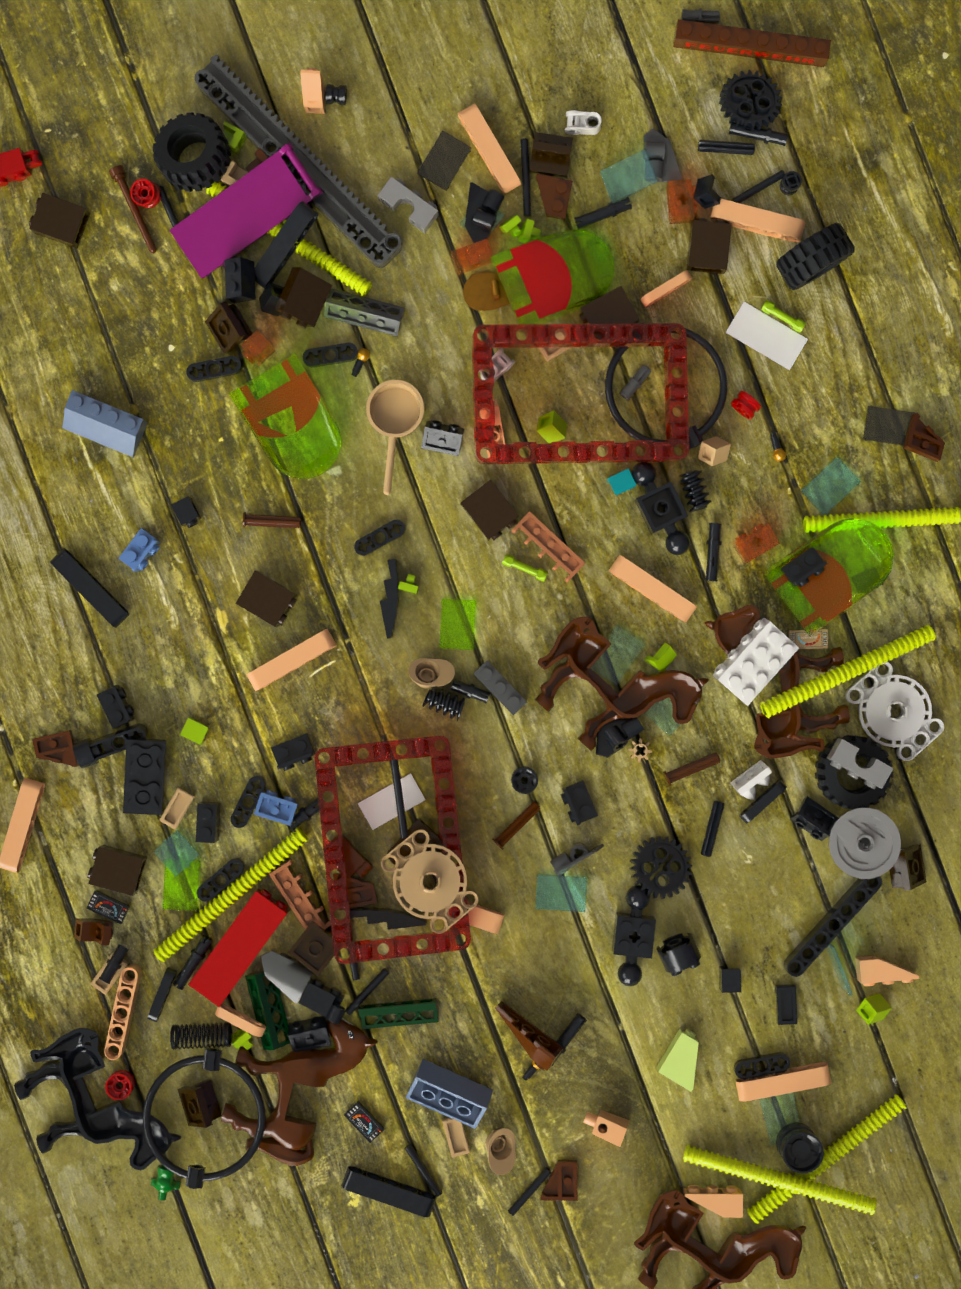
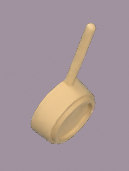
[366,380,424,495]

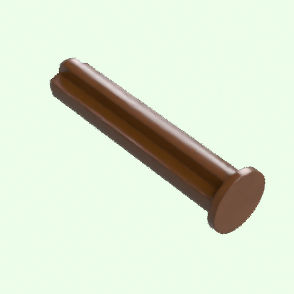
[243,512,301,528]
[663,753,720,786]
[492,802,540,850]

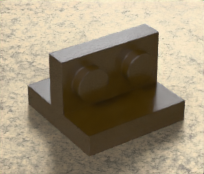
[529,132,573,178]
[205,301,254,354]
[889,844,927,890]
[288,921,343,976]
[178,1079,222,1128]

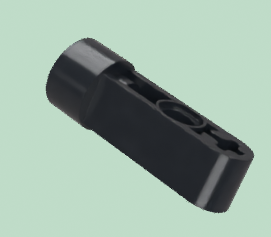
[73,723,148,769]

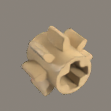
[627,738,652,763]

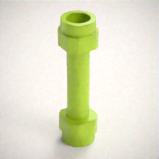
[761,300,806,333]
[502,553,548,582]

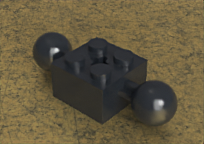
[632,462,690,555]
[612,885,656,986]

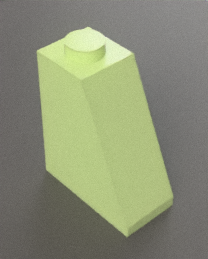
[656,1028,699,1092]

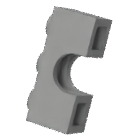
[378,177,439,234]
[827,738,894,789]

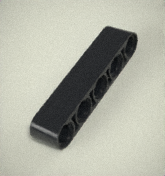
[255,201,318,289]
[50,548,130,628]
[341,1166,436,1218]

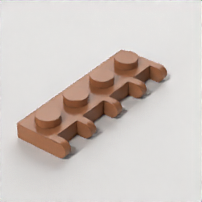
[511,511,585,583]
[269,859,333,930]

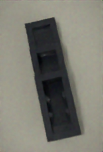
[380,559,399,639]
[347,907,427,930]

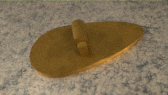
[463,273,528,311]

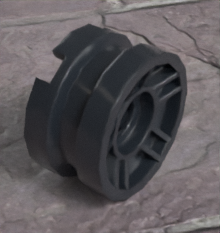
[511,766,538,794]

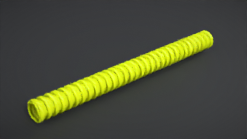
[206,182,372,297]
[803,507,961,533]
[760,625,936,718]
[153,828,308,962]
[747,1094,907,1224]
[683,1145,877,1215]

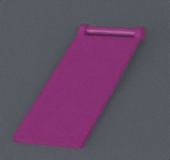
[170,143,323,278]

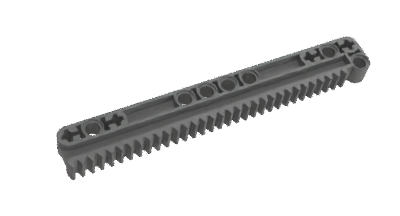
[194,55,402,268]

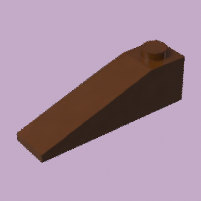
[495,1001,564,1071]

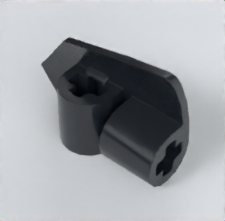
[465,182,504,244]
[596,717,645,758]

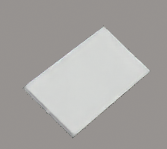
[358,773,426,830]

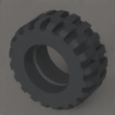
[153,112,231,192]
[776,223,855,290]
[815,735,894,810]

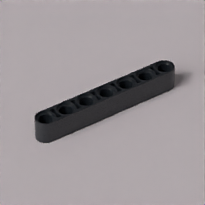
[784,876,882,977]

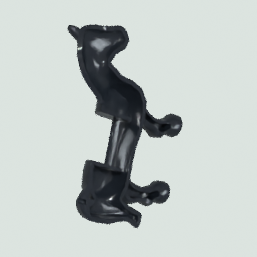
[14,1028,181,1171]

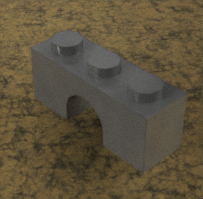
[473,661,527,715]

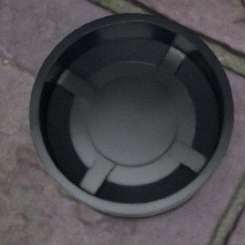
[776,1122,824,1173]

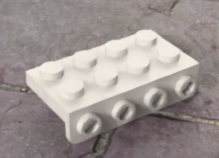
[713,618,799,706]

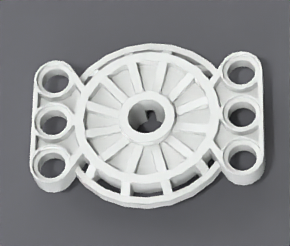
[845,662,944,761]

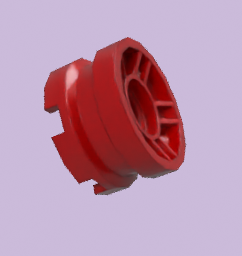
[130,179,161,208]
[731,391,761,420]
[105,1070,135,1101]

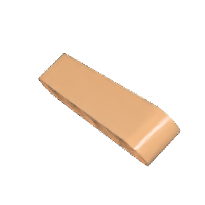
[457,103,521,194]
[710,199,805,242]
[608,555,697,623]
[246,629,337,691]
[0,778,45,873]
[425,887,505,934]
[104,964,142,1060]
[735,1062,832,1101]

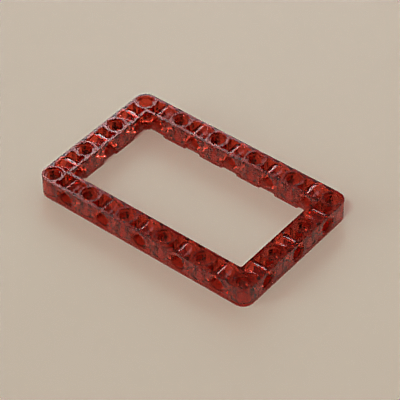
[472,323,689,465]
[314,736,471,964]

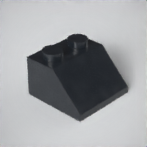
[221,257,256,304]

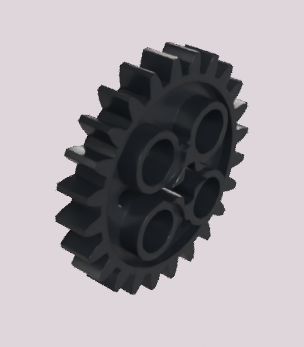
[719,70,782,131]
[629,836,692,899]

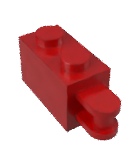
[0,148,42,187]

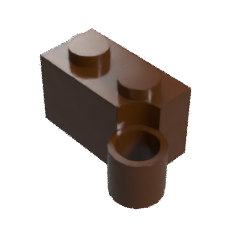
[322,833,374,878]

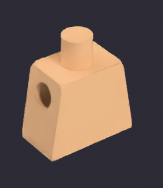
[583,1110,630,1147]

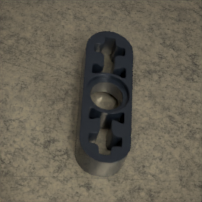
[303,343,358,368]
[186,356,242,382]
[354,520,405,556]
[231,776,266,828]
[739,779,787,824]
[197,858,245,902]
[147,967,177,1022]
[734,1052,790,1079]

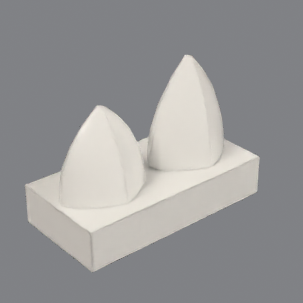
[730,760,772,800]

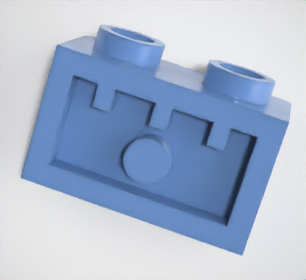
[118,528,161,572]
[254,790,299,826]

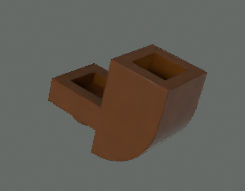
[74,918,113,945]

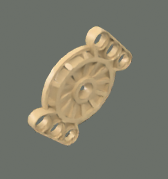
[381,829,479,934]

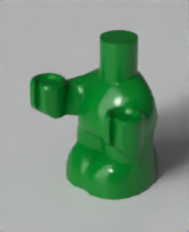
[151,1165,181,1201]

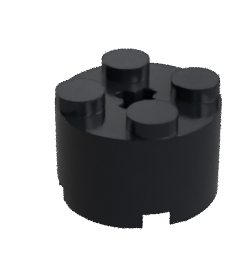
[656,933,701,976]

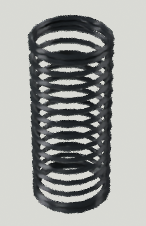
[170,1022,232,1050]

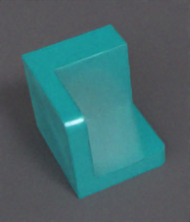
[607,468,637,495]

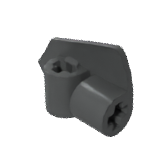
[643,128,682,182]
[550,843,604,876]
[261,950,313,1004]

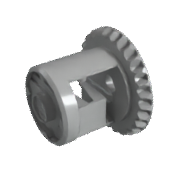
[829,807,901,879]

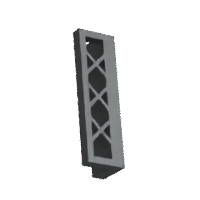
[324,288,405,336]

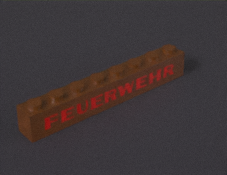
[673,19,831,67]

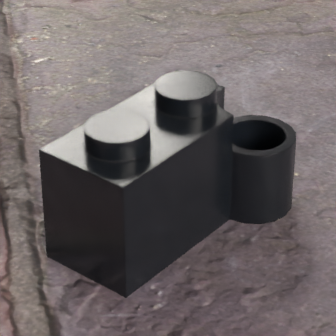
[298,979,346,1024]

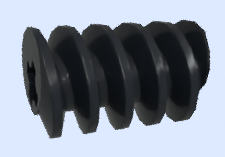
[679,470,712,513]
[422,686,465,721]

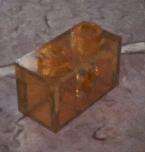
[666,179,697,224]
[451,239,494,275]
[241,329,275,366]
[732,523,780,564]

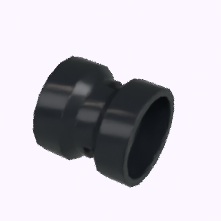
[326,84,347,105]
[779,171,802,196]

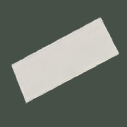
[726,302,808,370]

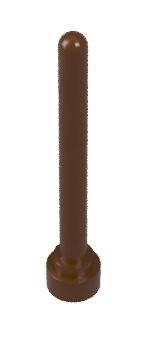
[109,165,157,253]

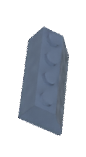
[62,390,148,458]
[405,1059,493,1129]

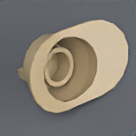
[408,658,455,688]
[485,1128,516,1175]

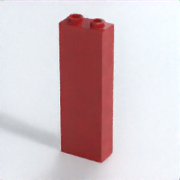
[188,888,289,1007]

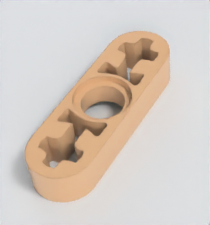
[640,270,692,308]
[215,1004,266,1037]

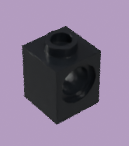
[171,496,202,528]

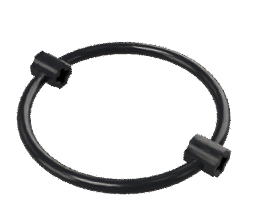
[605,322,727,450]
[143,1048,266,1189]

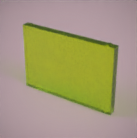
[439,599,477,650]
[162,859,200,911]

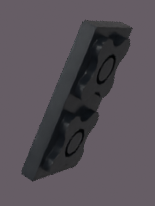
[123,738,166,815]

